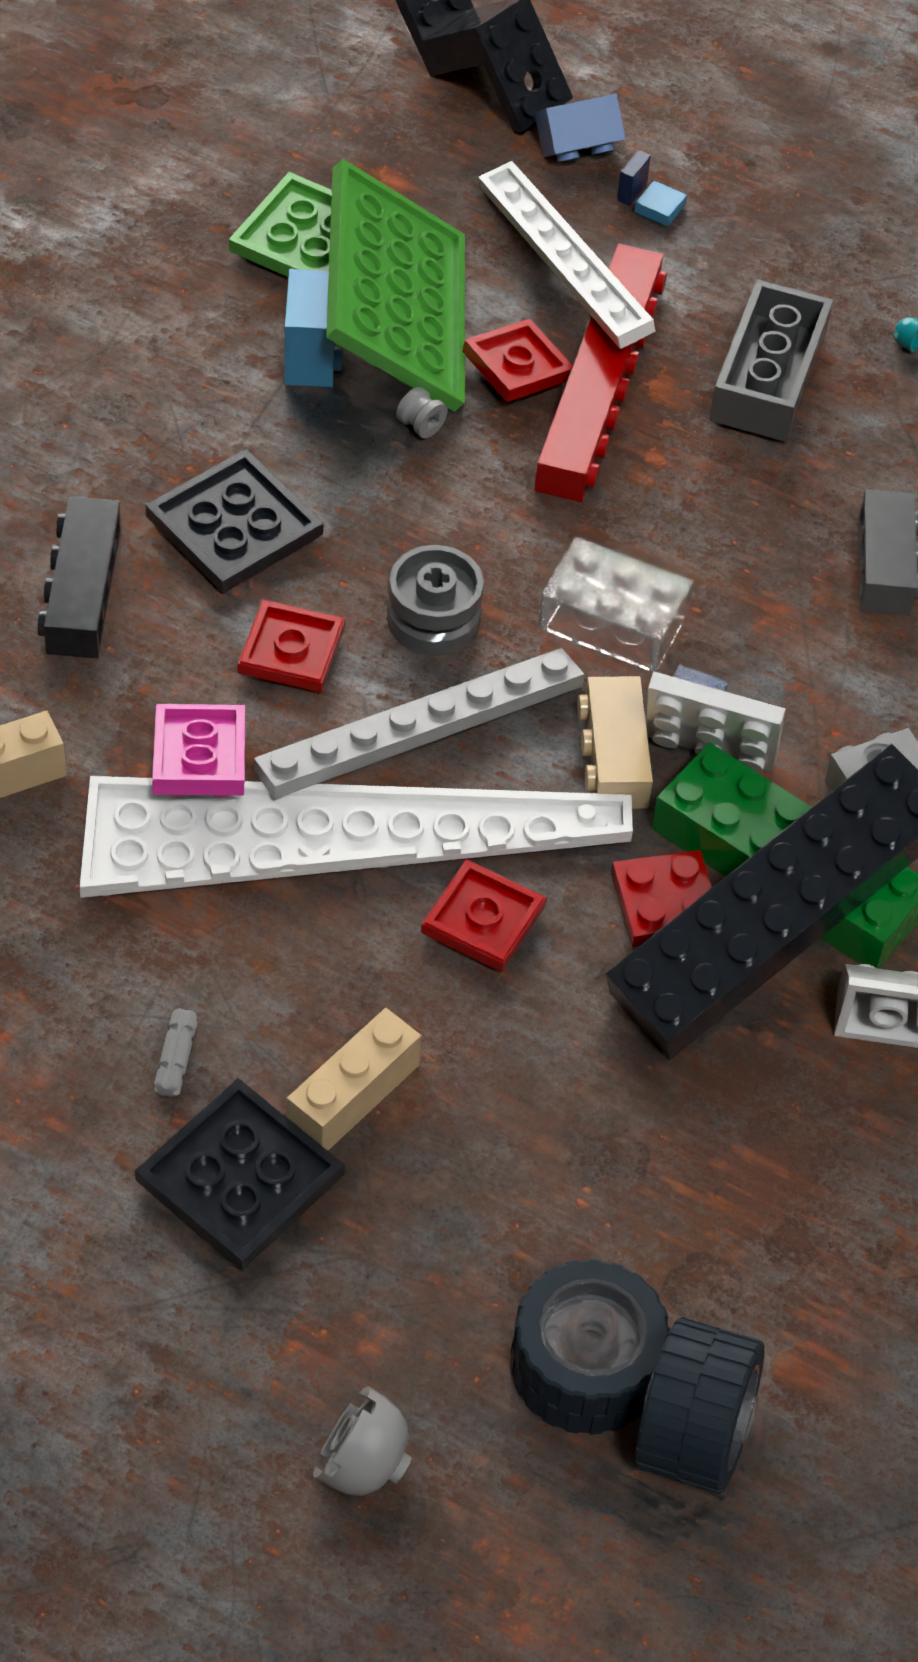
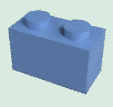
[534,94,625,162]

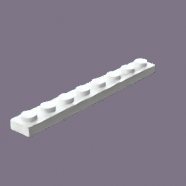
[478,161,656,349]

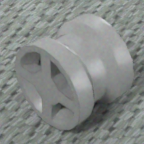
[396,387,448,439]

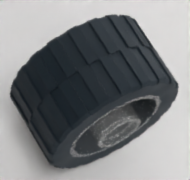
[510,1259,670,1435]
[635,1317,765,1494]

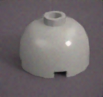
[313,1386,412,1496]

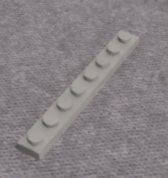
[254,648,584,799]

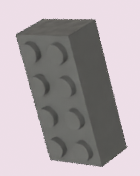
[709,279,833,442]

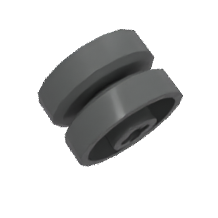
[387,545,484,656]

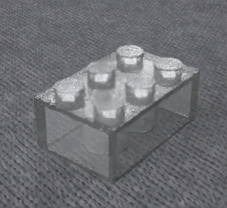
[538,537,694,672]

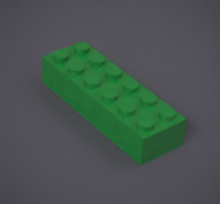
[652,742,918,969]

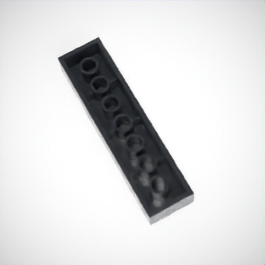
[606,743,918,1060]

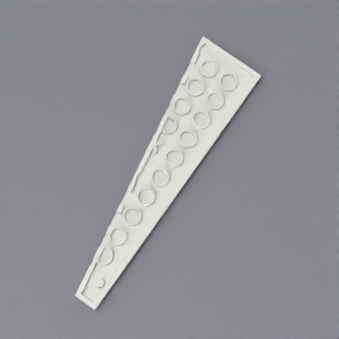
[80,776,633,898]

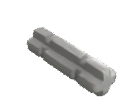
[154,1008,197,1098]

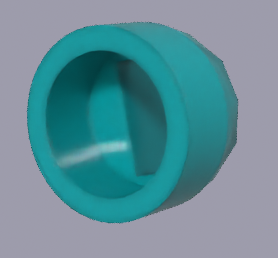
[894,317,918,352]

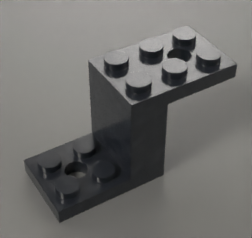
[395,0,573,133]

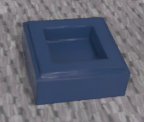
[617,150,651,206]

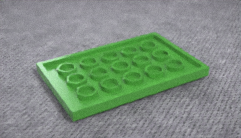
[326,158,465,412]

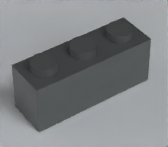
[858,489,918,616]

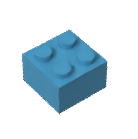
[284,269,343,387]

